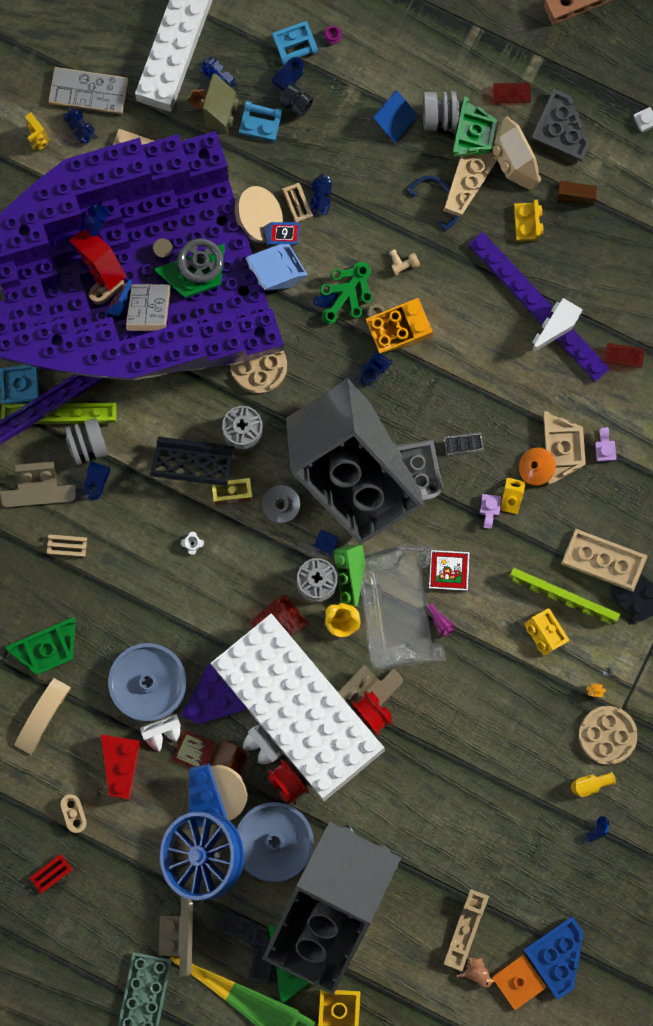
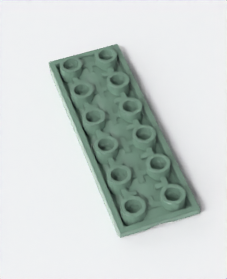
[118,952,172,1026]

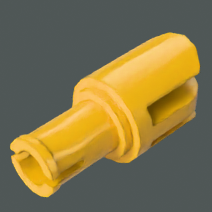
[571,772,616,797]

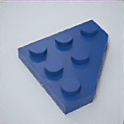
[524,916,584,1000]

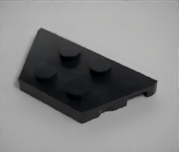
[609,574,653,622]

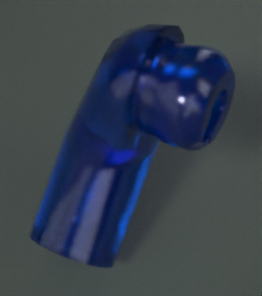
[313,290,338,308]
[586,816,609,843]

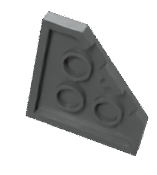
[531,89,590,162]

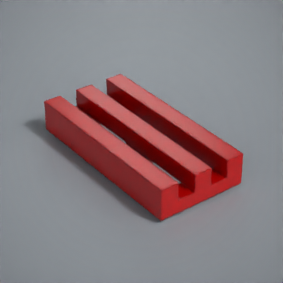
[29,854,73,894]

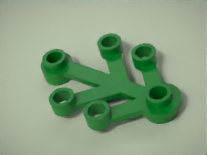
[320,262,373,324]

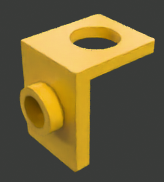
[500,478,525,514]

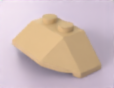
[492,116,541,190]

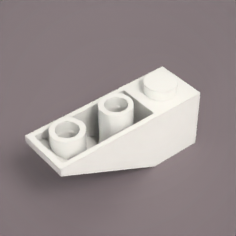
[532,298,583,351]

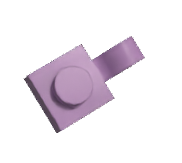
[595,427,617,462]
[480,494,501,529]

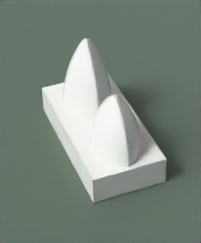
[140,714,181,752]
[243,725,283,764]

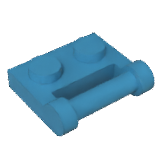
[272,21,318,65]
[239,101,283,142]

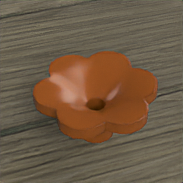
[188,89,207,110]

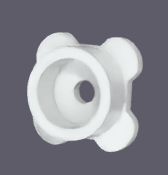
[181,532,204,555]

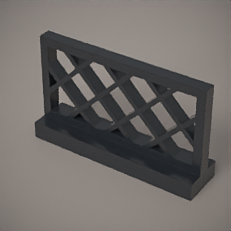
[150,436,234,486]

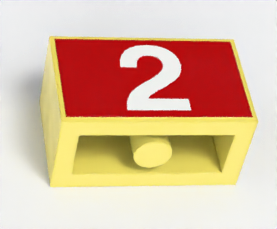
[212,478,252,505]

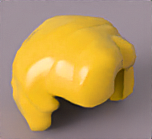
[325,603,361,637]

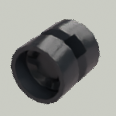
[279,83,314,118]

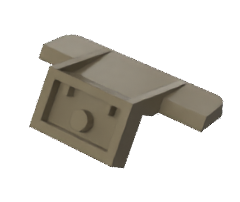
[0,462,76,507]
[338,665,403,717]
[159,897,193,977]

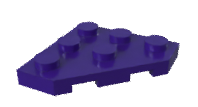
[181,664,248,725]

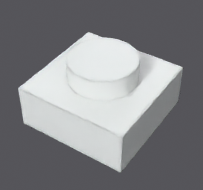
[633,107,653,133]

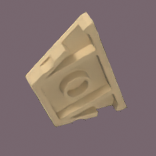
[543,411,585,485]

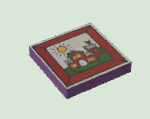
[429,550,469,591]

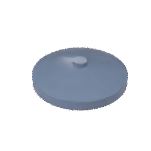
[108,643,187,722]
[237,802,314,882]

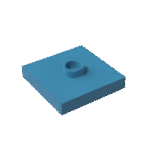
[0,365,40,404]

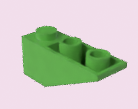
[333,544,365,607]

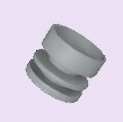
[423,91,459,131]
[222,406,263,452]
[65,418,109,465]
[297,558,337,603]

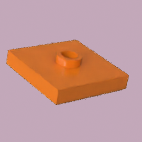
[491,954,547,1010]

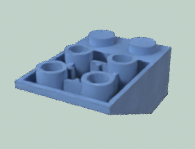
[245,244,308,290]

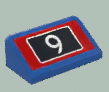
[263,222,300,245]
[106,280,132,316]

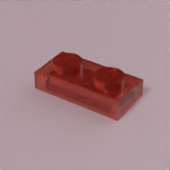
[493,83,531,104]
[604,343,645,368]

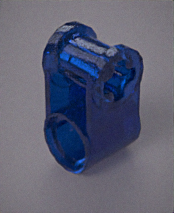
[271,57,304,92]
[360,350,393,386]
[83,461,110,501]

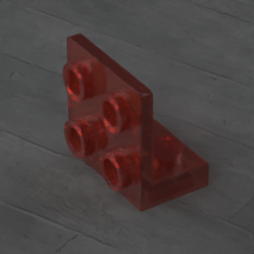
[251,594,309,637]

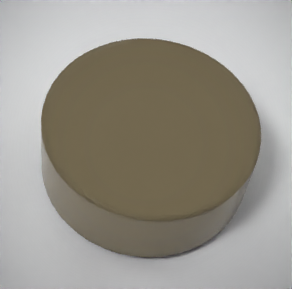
[153,238,172,259]
[367,304,386,318]

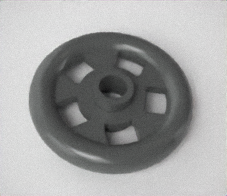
[177,238,223,283]

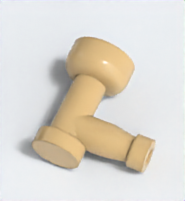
[389,250,420,275]

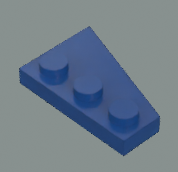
[189,764,227,828]

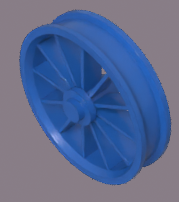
[160,812,244,900]

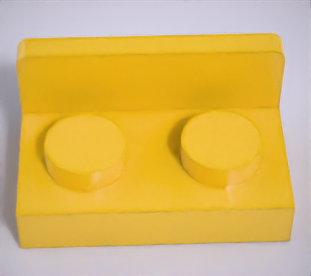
[25,112,50,151]
[514,200,543,242]
[524,608,569,656]

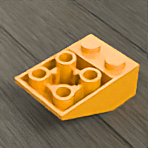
[366,298,433,354]

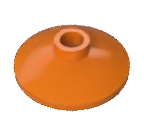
[519,448,556,486]

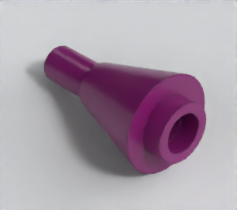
[426,603,455,637]

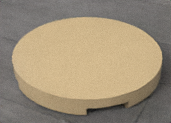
[235,186,283,243]
[230,351,287,394]
[579,706,637,765]
[210,765,248,821]

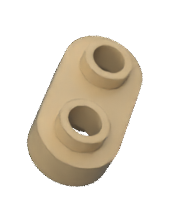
[89,280,124,305]
[61,794,87,833]

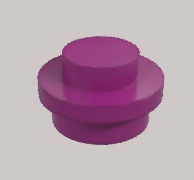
[324,26,342,44]

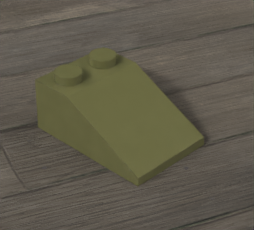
[203,74,239,133]

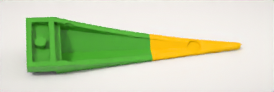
[170,956,315,1026]

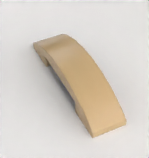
[14,678,71,755]
[444,889,489,971]

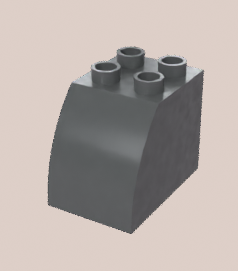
[262,822,401,995]

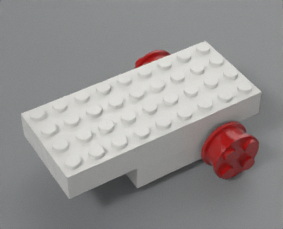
[211,614,393,805]

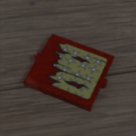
[173,731,217,768]

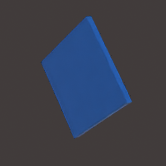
[373,90,418,143]

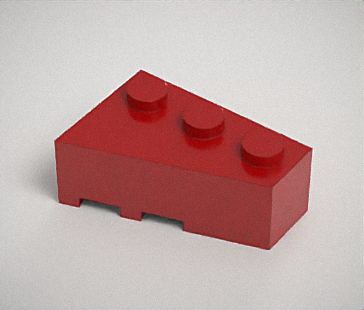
[69,225,127,292]
[101,734,141,800]

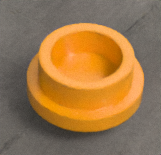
[586,683,606,697]

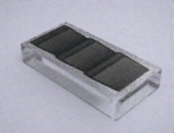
[444,432,484,457]

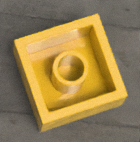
[318,989,360,1026]

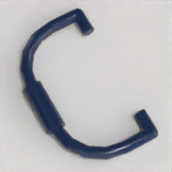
[407,175,460,231]

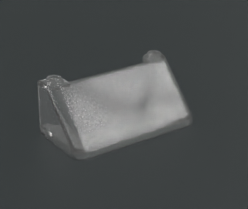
[361,546,446,670]

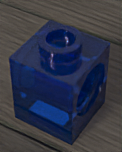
[313,530,339,558]

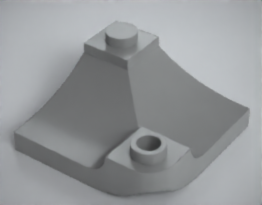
[394,439,442,500]

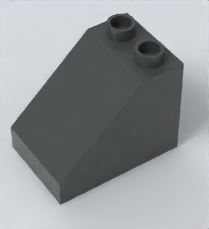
[286,378,423,545]

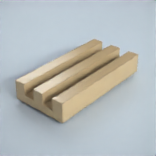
[282,183,313,223]
[47,534,87,557]

